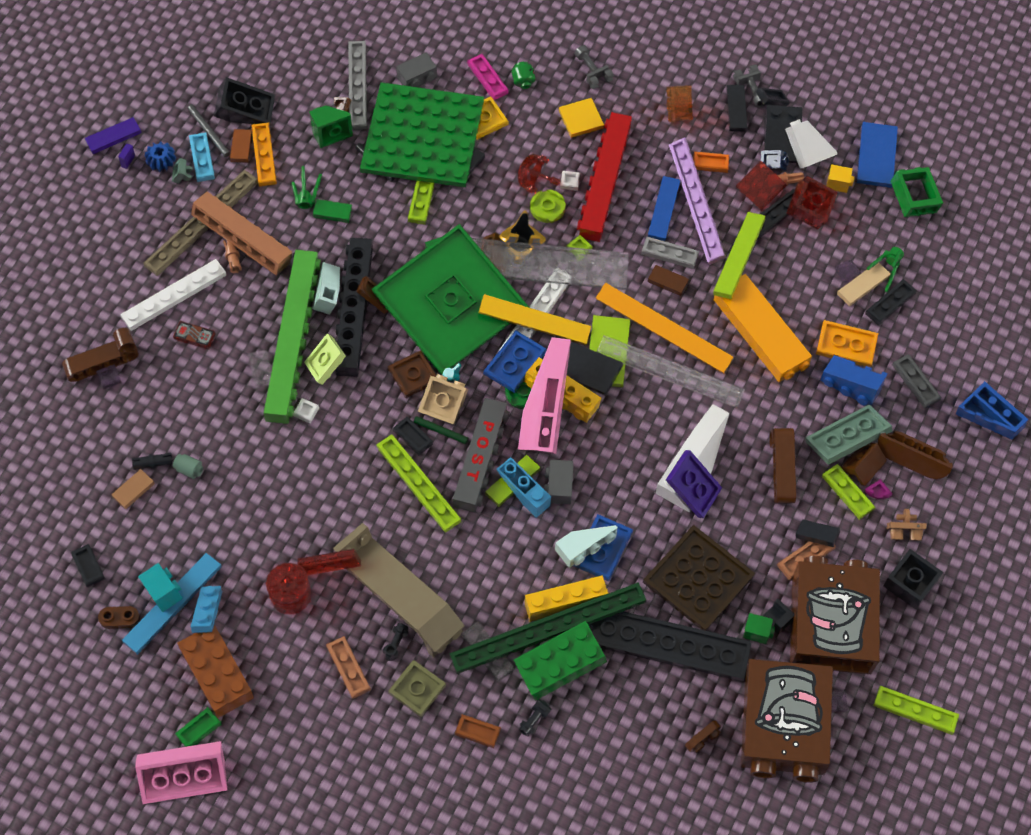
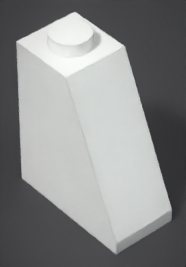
[785,119,837,169]

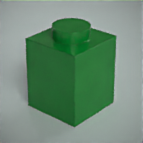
[743,613,775,644]

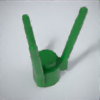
[292,166,322,209]
[867,247,904,292]

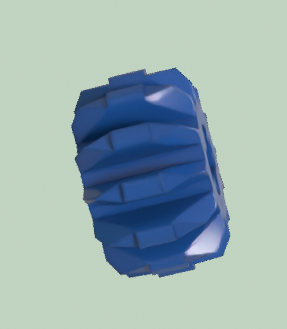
[145,141,176,172]

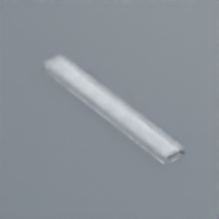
[597,335,745,408]

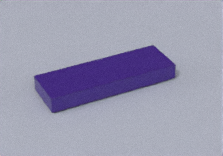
[85,117,141,154]

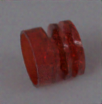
[266,563,312,615]

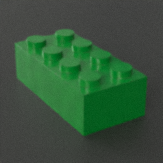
[513,621,607,701]

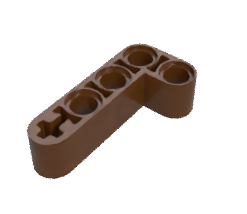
[62,327,139,382]
[769,428,796,504]

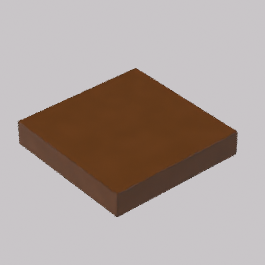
[388,350,437,398]

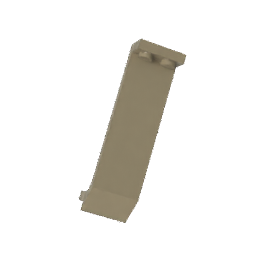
[333,523,465,658]

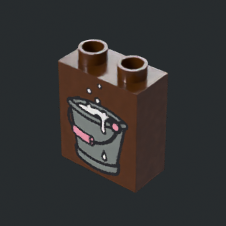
[790,556,880,675]
[741,659,833,783]

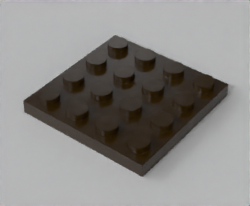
[643,525,756,631]

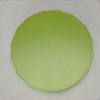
[530,190,566,223]

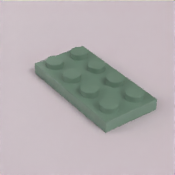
[806,405,892,465]

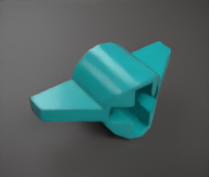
[443,363,461,382]

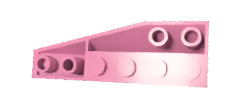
[518,338,571,454]

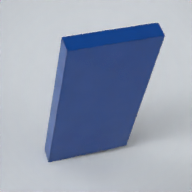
[856,122,898,188]

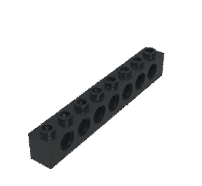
[335,237,373,377]

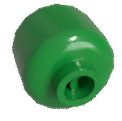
[511,62,536,89]

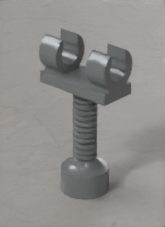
[574,45,614,89]
[733,64,765,108]

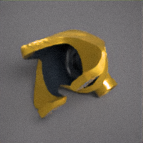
[499,210,546,265]

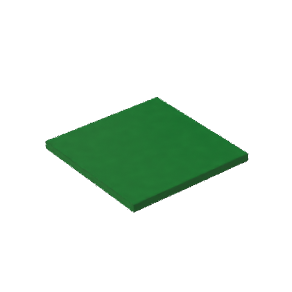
[372,224,530,376]

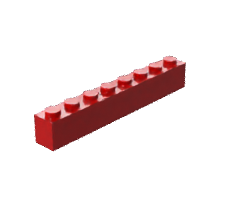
[577,112,632,242]

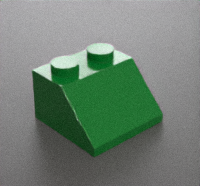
[309,105,353,148]

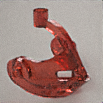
[518,154,560,193]

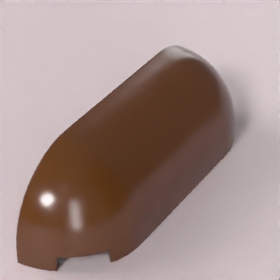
[878,431,953,479]

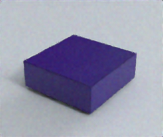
[118,143,135,169]

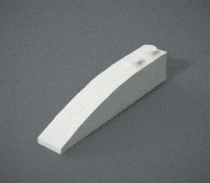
[656,404,729,513]

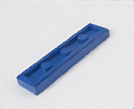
[648,176,680,241]

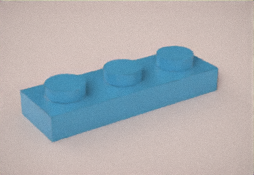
[190,586,222,633]

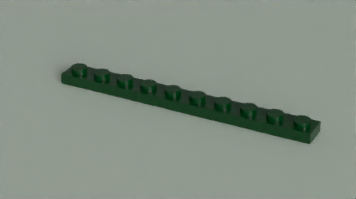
[449,582,646,674]

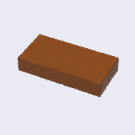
[230,129,252,163]
[455,714,501,749]

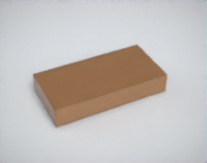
[111,469,155,510]

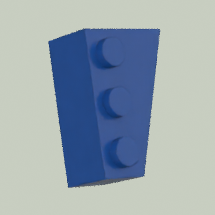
[956,381,1029,440]

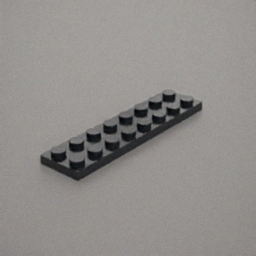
[588,611,752,682]

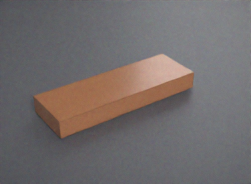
[777,541,836,581]
[326,636,371,699]

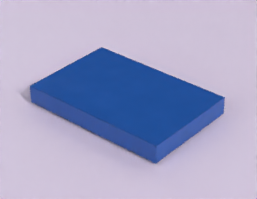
[483,330,547,393]
[573,514,633,582]

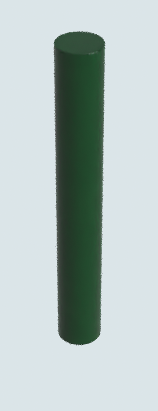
[414,416,469,445]

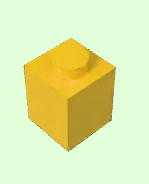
[826,164,855,193]

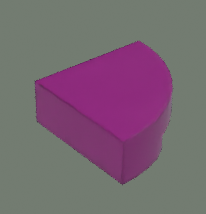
[864,479,892,499]

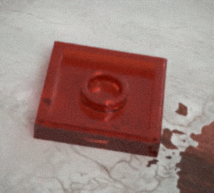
[736,161,787,211]

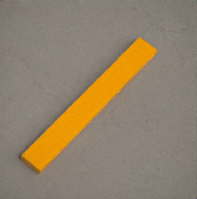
[596,282,734,374]

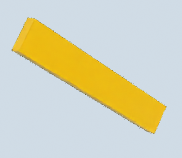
[478,294,591,345]

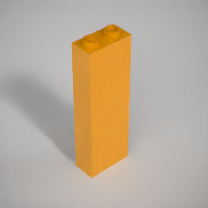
[714,274,812,382]

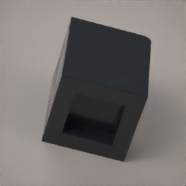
[763,599,794,635]

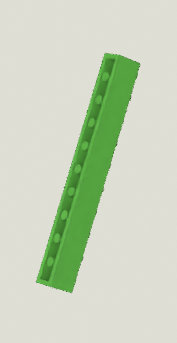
[264,250,321,424]

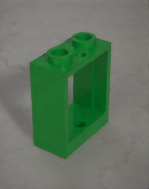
[890,167,943,217]

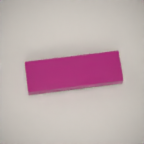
[467,54,509,100]

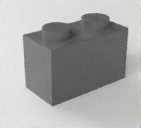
[396,52,437,87]
[544,460,573,504]

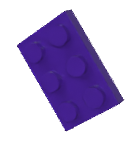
[666,450,722,518]

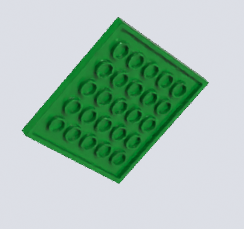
[360,82,484,187]

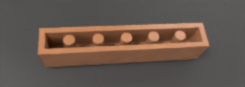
[191,192,292,275]

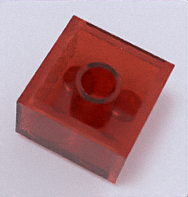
[787,176,838,229]

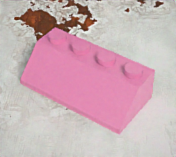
[135,741,227,804]

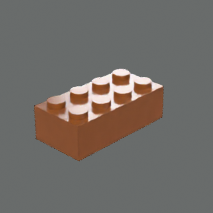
[177,624,254,718]

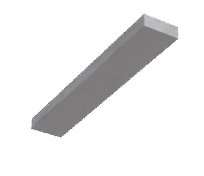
[348,41,367,130]

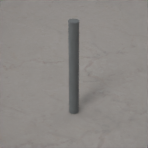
[187,104,230,157]

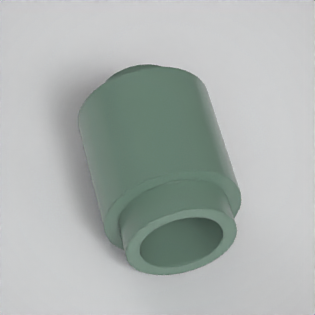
[173,454,204,479]

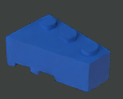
[820,355,888,406]

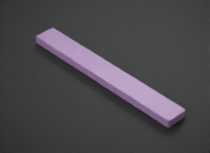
[669,137,726,265]

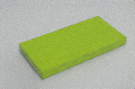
[589,315,630,388]

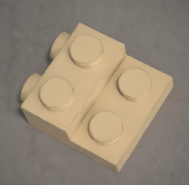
[418,374,468,425]

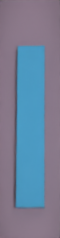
[122,553,221,655]

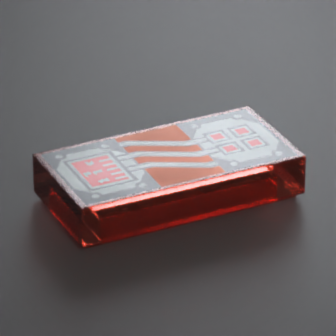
[173,321,216,350]

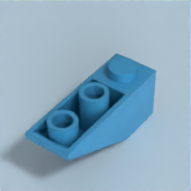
[496,457,551,518]

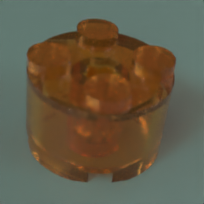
[666,85,693,122]

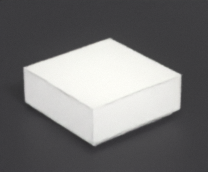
[560,171,580,191]
[293,398,319,424]

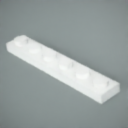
[120,259,227,331]

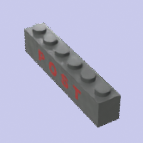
[453,398,510,513]

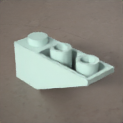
[312,262,340,315]
[555,525,618,568]

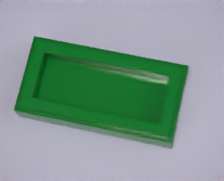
[313,199,352,223]
[175,707,221,747]

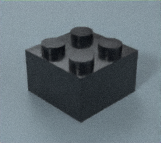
[883,549,943,610]

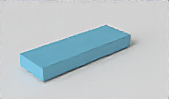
[189,132,215,182]

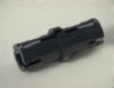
[132,452,173,470]

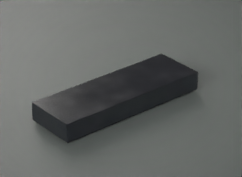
[726,85,747,132]
[865,279,917,326]

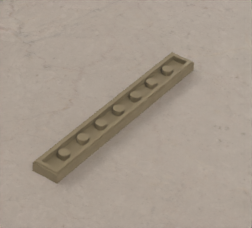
[143,170,258,276]

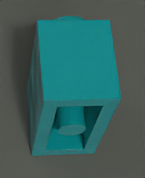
[138,563,183,612]

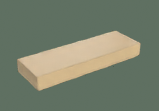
[837,263,890,307]

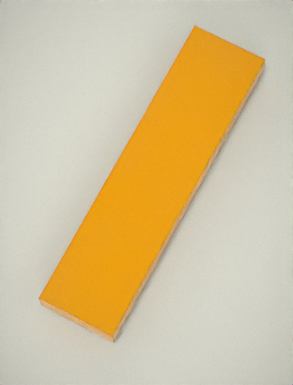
[251,123,277,187]

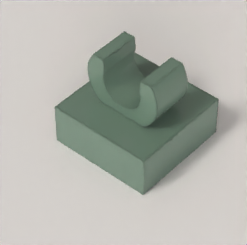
[172,158,193,184]

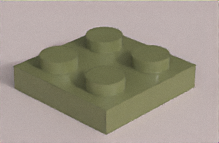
[388,660,446,717]

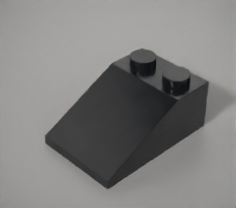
[214,77,276,125]
[764,105,802,163]

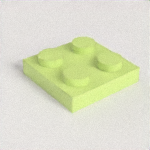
[304,334,346,385]

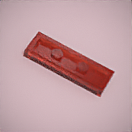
[297,549,361,576]

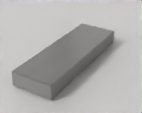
[641,237,699,269]

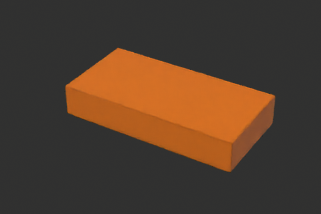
[693,151,729,173]

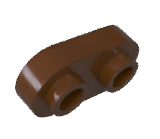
[98,606,140,629]
[685,720,721,753]

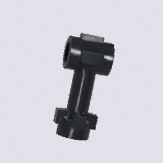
[383,623,409,661]
[519,699,552,737]

